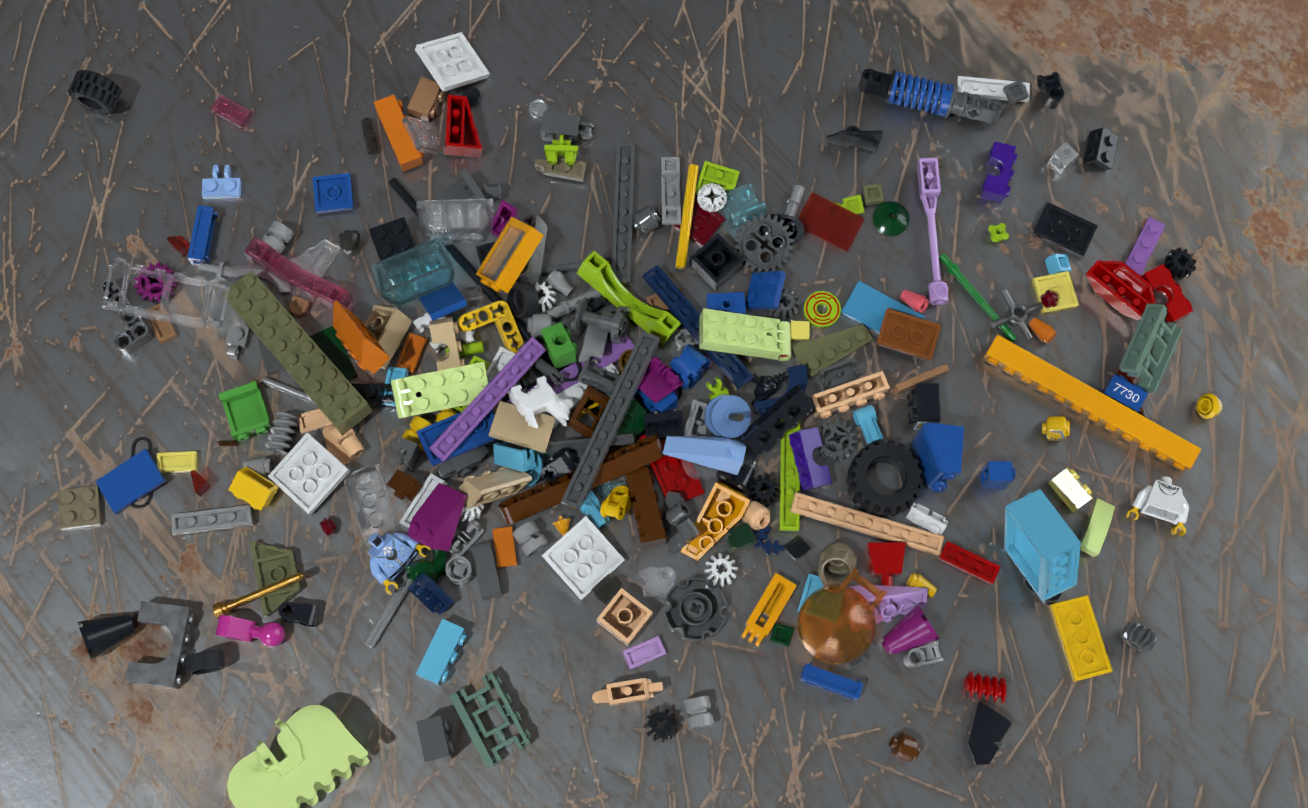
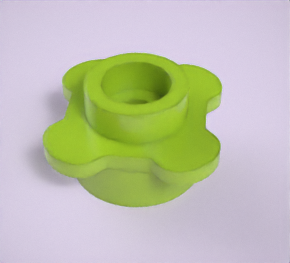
[988,223,1009,243]

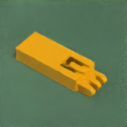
[741,573,797,647]

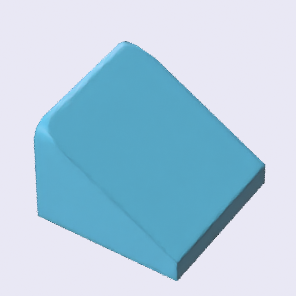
[1045,254,1072,275]

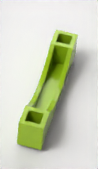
[576,251,681,346]

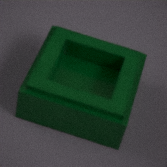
[769,622,794,648]

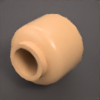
[742,501,770,530]

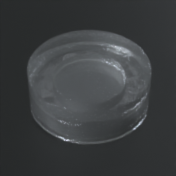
[529,100,547,119]

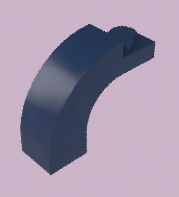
[753,365,808,416]

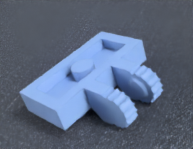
[202,165,241,199]

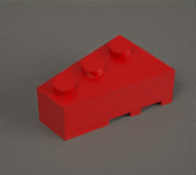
[444,95,483,158]

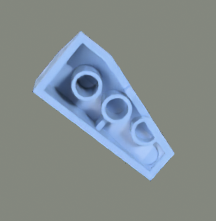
[662,436,746,475]

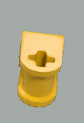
[600,485,632,520]

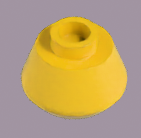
[1196,393,1222,419]

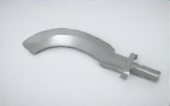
[198,261,292,292]

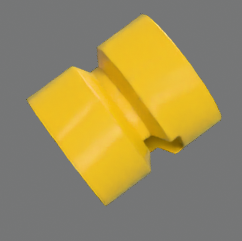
[402,415,432,452]

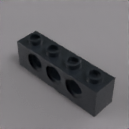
[740,384,816,456]

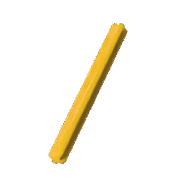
[676,164,698,269]

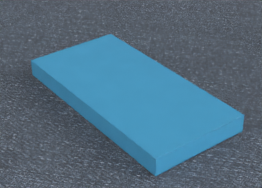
[841,281,925,334]

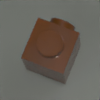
[387,469,423,502]

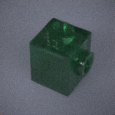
[726,523,755,552]

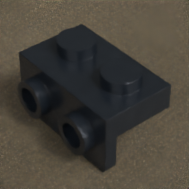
[1083,127,1118,170]
[643,409,684,439]

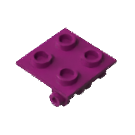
[638,356,684,403]

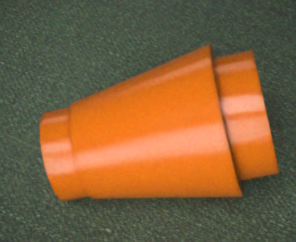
[1028,317,1057,344]

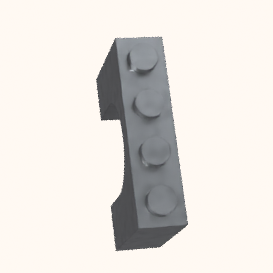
[125,601,195,690]

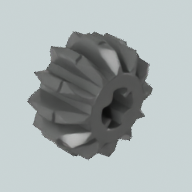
[770,288,800,321]
[1121,622,1157,653]

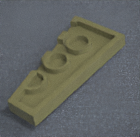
[791,324,873,379]

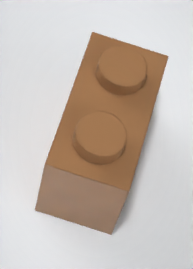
[407,77,445,123]

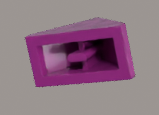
[488,200,520,237]

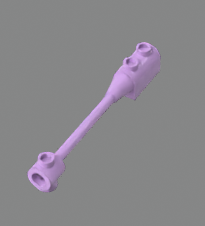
[917,158,949,306]

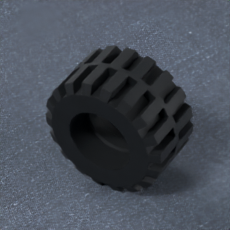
[68,70,122,114]

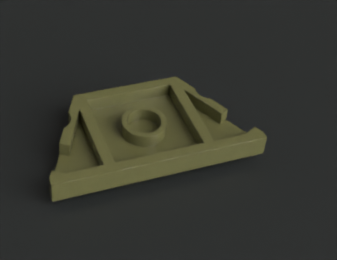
[250,542,301,617]

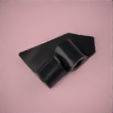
[827,126,883,152]
[968,702,1012,765]

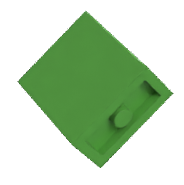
[218,381,272,441]

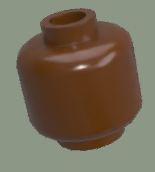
[889,732,921,762]

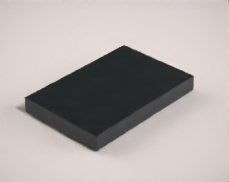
[1032,202,1098,258]

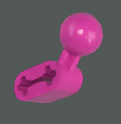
[215,615,285,647]

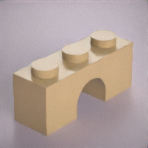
[429,317,465,371]

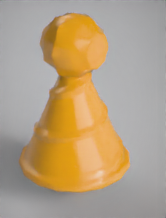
[552,515,571,536]

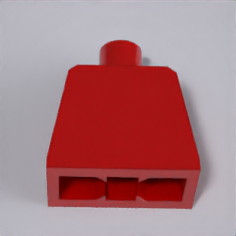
[865,542,905,586]

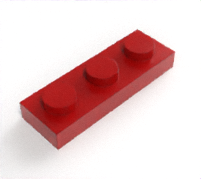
[938,541,1001,585]

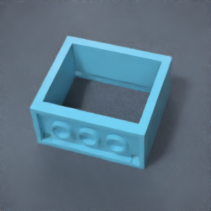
[1004,489,1081,602]

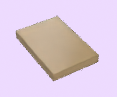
[489,401,556,453]

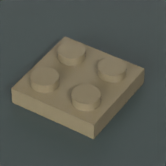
[58,485,102,530]

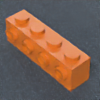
[373,94,424,172]

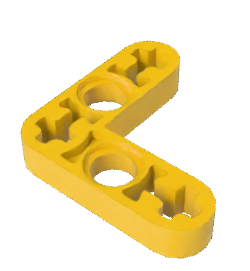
[457,301,524,354]

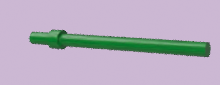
[939,253,1018,342]

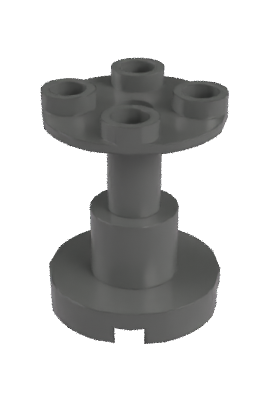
[571,298,630,345]

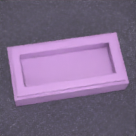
[622,636,667,670]

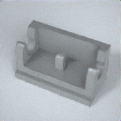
[578,324,608,364]
[684,399,708,437]

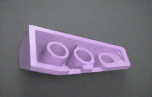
[844,585,928,633]

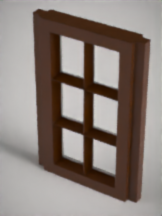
[567,385,640,452]

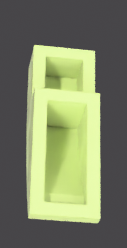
[1080,498,1115,557]

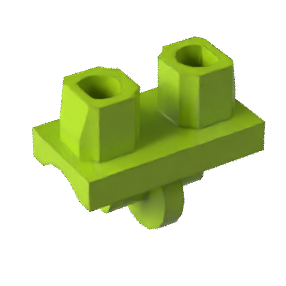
[544,134,578,165]

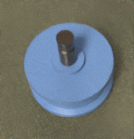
[704,395,751,438]

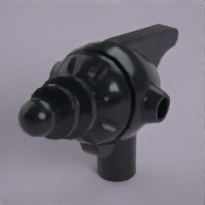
[751,372,789,405]

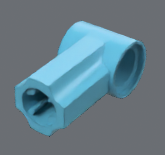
[852,405,883,445]
[580,490,610,530]

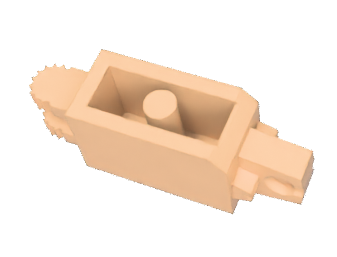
[592,678,663,707]

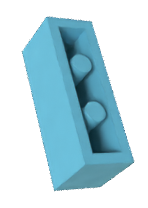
[416,619,467,686]

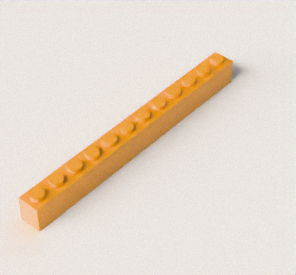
[984,334,1201,471]

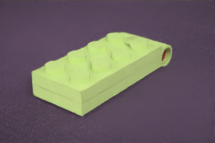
[699,308,791,361]
[391,362,488,419]

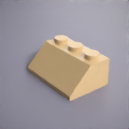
[347,305,412,370]
[459,467,532,509]

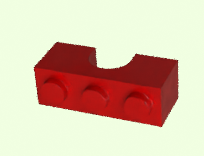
[1141,264,1193,323]

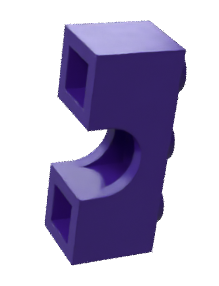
[980,141,1018,203]
[789,427,832,491]

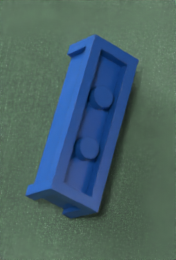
[187,205,219,265]
[799,662,863,701]

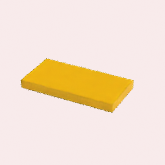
[1049,595,1113,682]

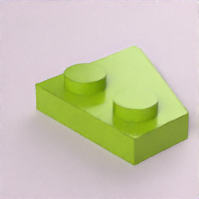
[695,161,740,196]

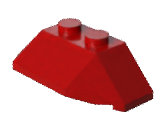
[1085,260,1156,320]

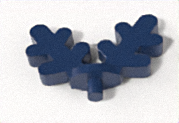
[754,524,784,555]

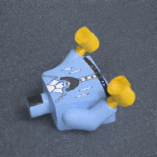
[368,532,431,595]

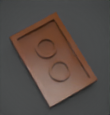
[875,308,941,362]

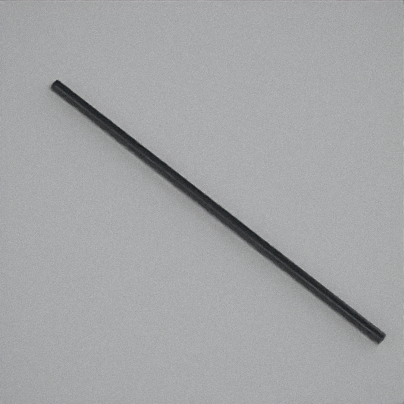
[388,177,599,422]

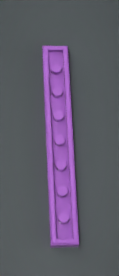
[497,335,635,408]
[429,336,546,462]

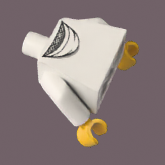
[1125,476,1189,536]

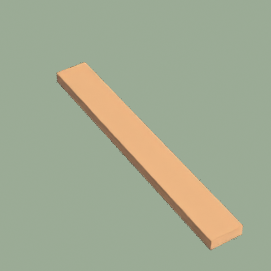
[790,492,944,556]

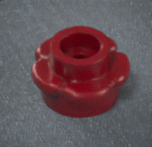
[1040,290,1058,308]
[319,518,336,536]

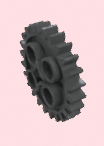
[733,213,795,273]

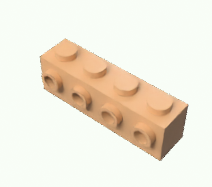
[810,371,890,419]

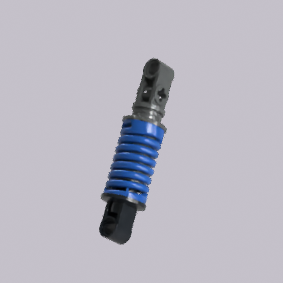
[858,69,1003,124]

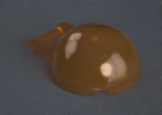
[797,568,887,664]

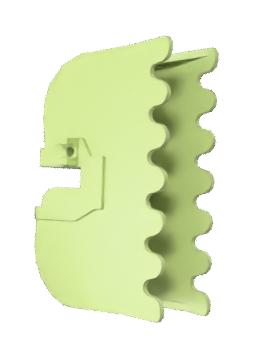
[227,705,370,808]

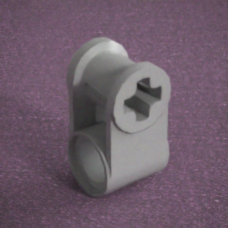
[903,641,944,669]

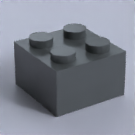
[416,716,455,765]

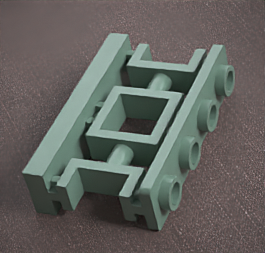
[1119,303,1183,393]
[448,672,532,769]

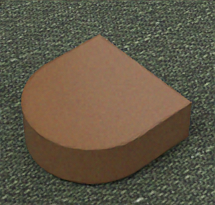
[288,295,312,318]

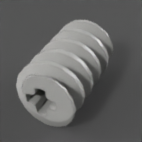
[265,412,299,455]

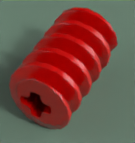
[962,671,1007,704]

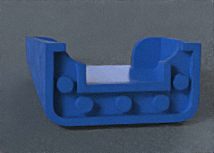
[911,423,964,492]

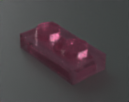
[210,95,252,129]

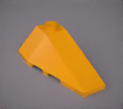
[680,481,751,561]

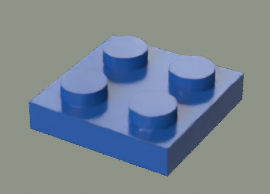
[313,173,354,214]
[745,271,786,310]

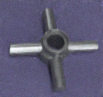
[990,289,1043,341]

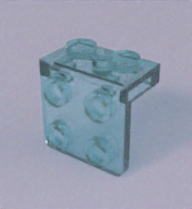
[722,184,767,229]

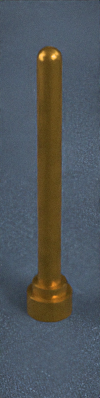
[213,572,304,619]

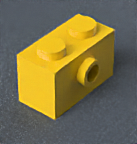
[228,466,279,511]

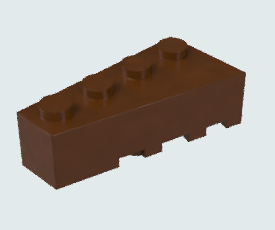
[625,467,668,550]

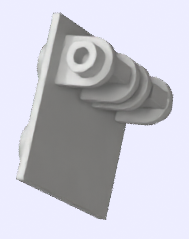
[449,517,485,557]

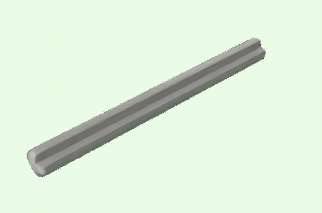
[364,545,433,648]

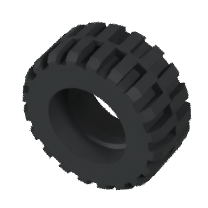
[846,440,924,517]

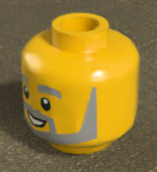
[1042,416,1070,441]

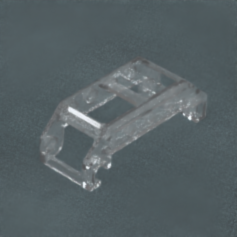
[102,258,230,330]

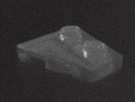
[290,239,342,281]

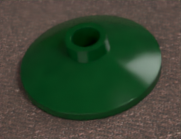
[872,201,909,236]

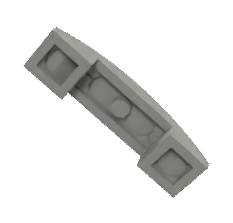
[661,157,681,225]

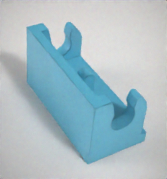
[493,442,536,472]

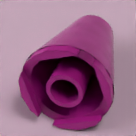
[882,605,939,655]

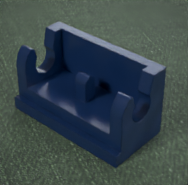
[407,572,454,615]

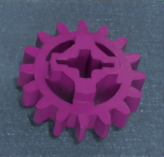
[134,262,177,304]

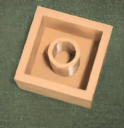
[597,588,653,647]

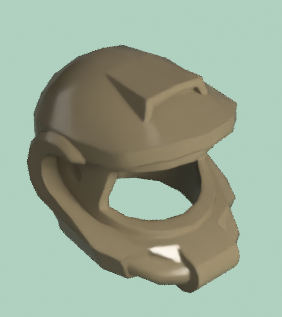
[818,542,857,592]

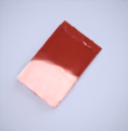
[798,192,865,252]

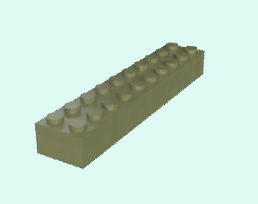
[221,270,372,436]

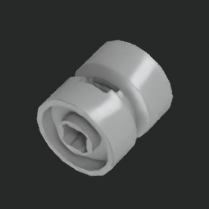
[259,220,294,256]
[512,520,548,557]
[446,556,474,586]
[684,696,715,729]

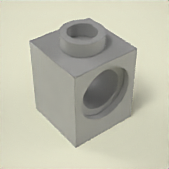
[1048,142,1079,174]

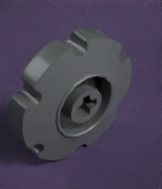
[663,578,727,642]

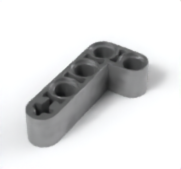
[502,212,547,284]
[99,278,153,355]

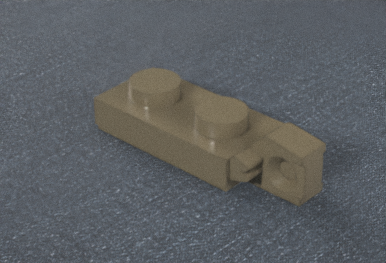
[534,157,587,182]

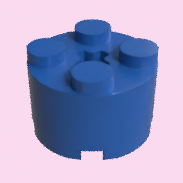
[669,344,711,390]

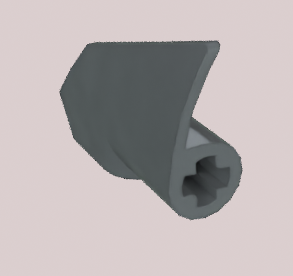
[662,492,701,553]

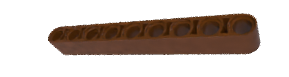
[498,435,665,524]

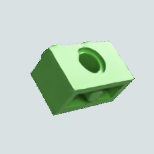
[540,322,578,369]

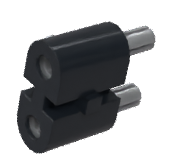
[716,460,757,492]

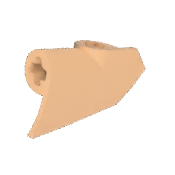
[322,425,365,465]

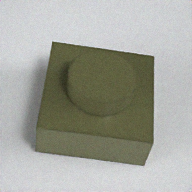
[862,184,884,205]

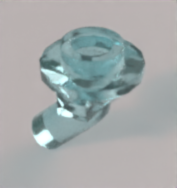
[598,480,626,499]

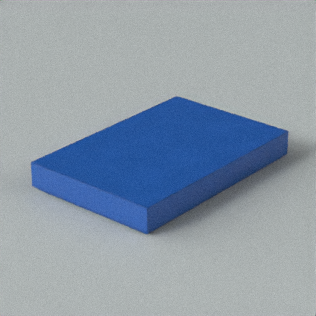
[419,282,467,321]
[96,449,166,514]

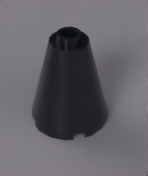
[77,614,138,660]

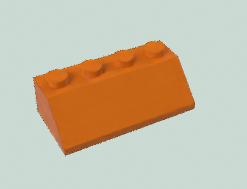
[332,300,390,374]

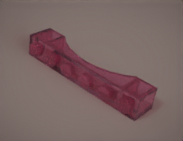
[244,237,353,309]

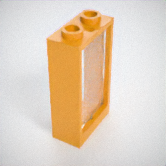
[476,217,544,293]

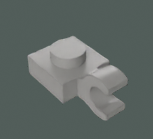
[226,325,251,360]

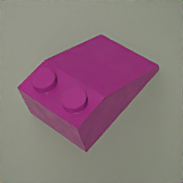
[407,483,467,551]

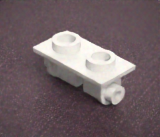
[906,503,948,535]

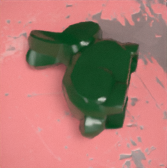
[405,549,448,583]

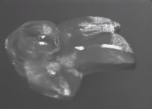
[639,566,676,602]

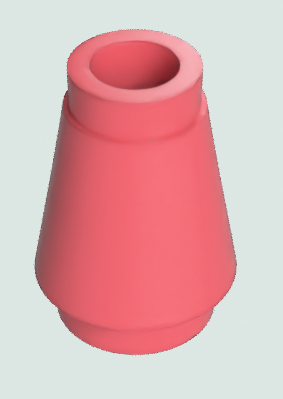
[900,290,929,313]

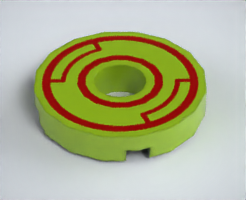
[803,291,841,329]

